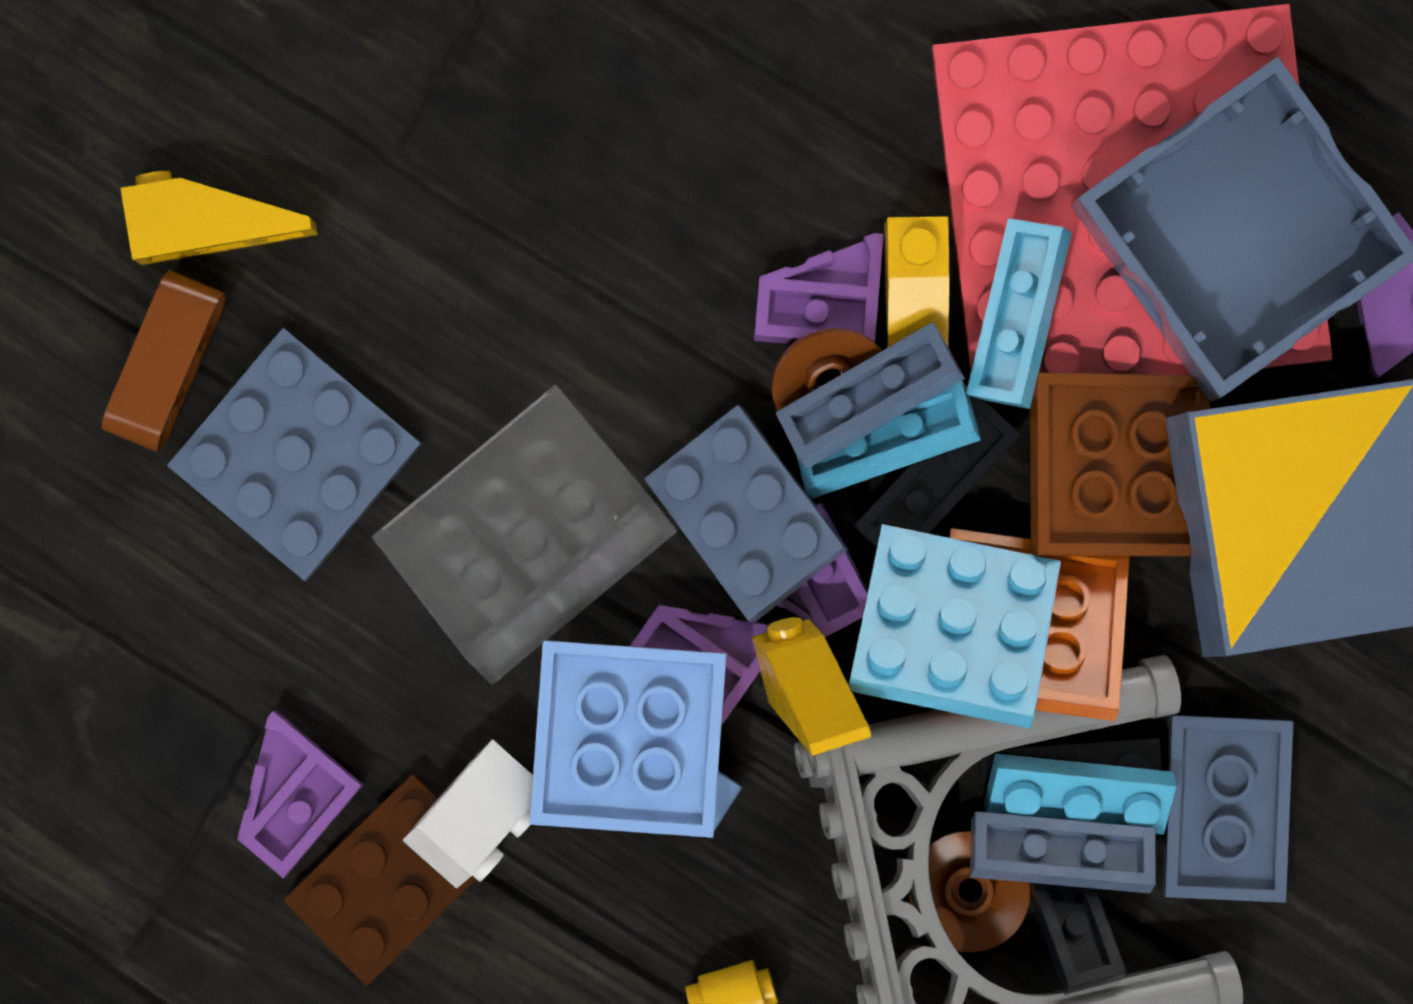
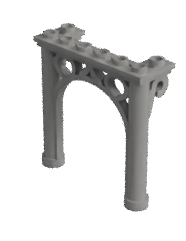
[794,655,1243,1004]

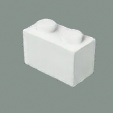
[402,739,533,888]

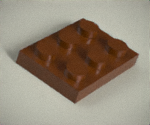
[283,773,477,987]

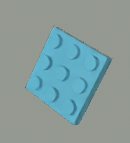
[849,524,1061,729]

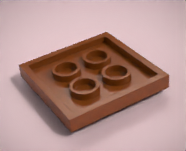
[1030,373,1211,557]

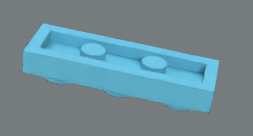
[966,218,1072,409]
[796,380,981,499]
[984,754,1177,834]

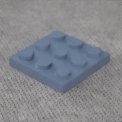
[167,328,422,581]

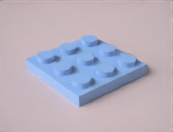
[530,640,726,838]

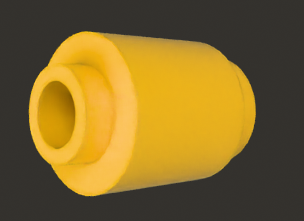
[685,960,778,1004]

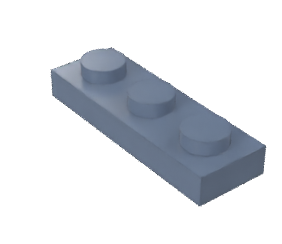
[776,322,965,469]
[970,811,1156,893]

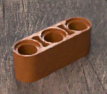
[101,270,226,453]

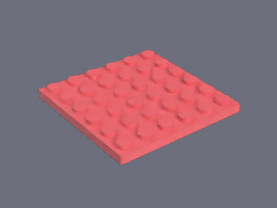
[931,4,1333,401]

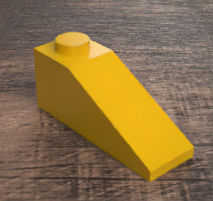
[120,171,318,265]
[884,216,949,348]
[752,617,871,756]

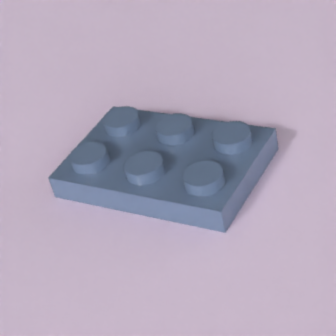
[644,405,849,623]
[1162,715,1293,903]

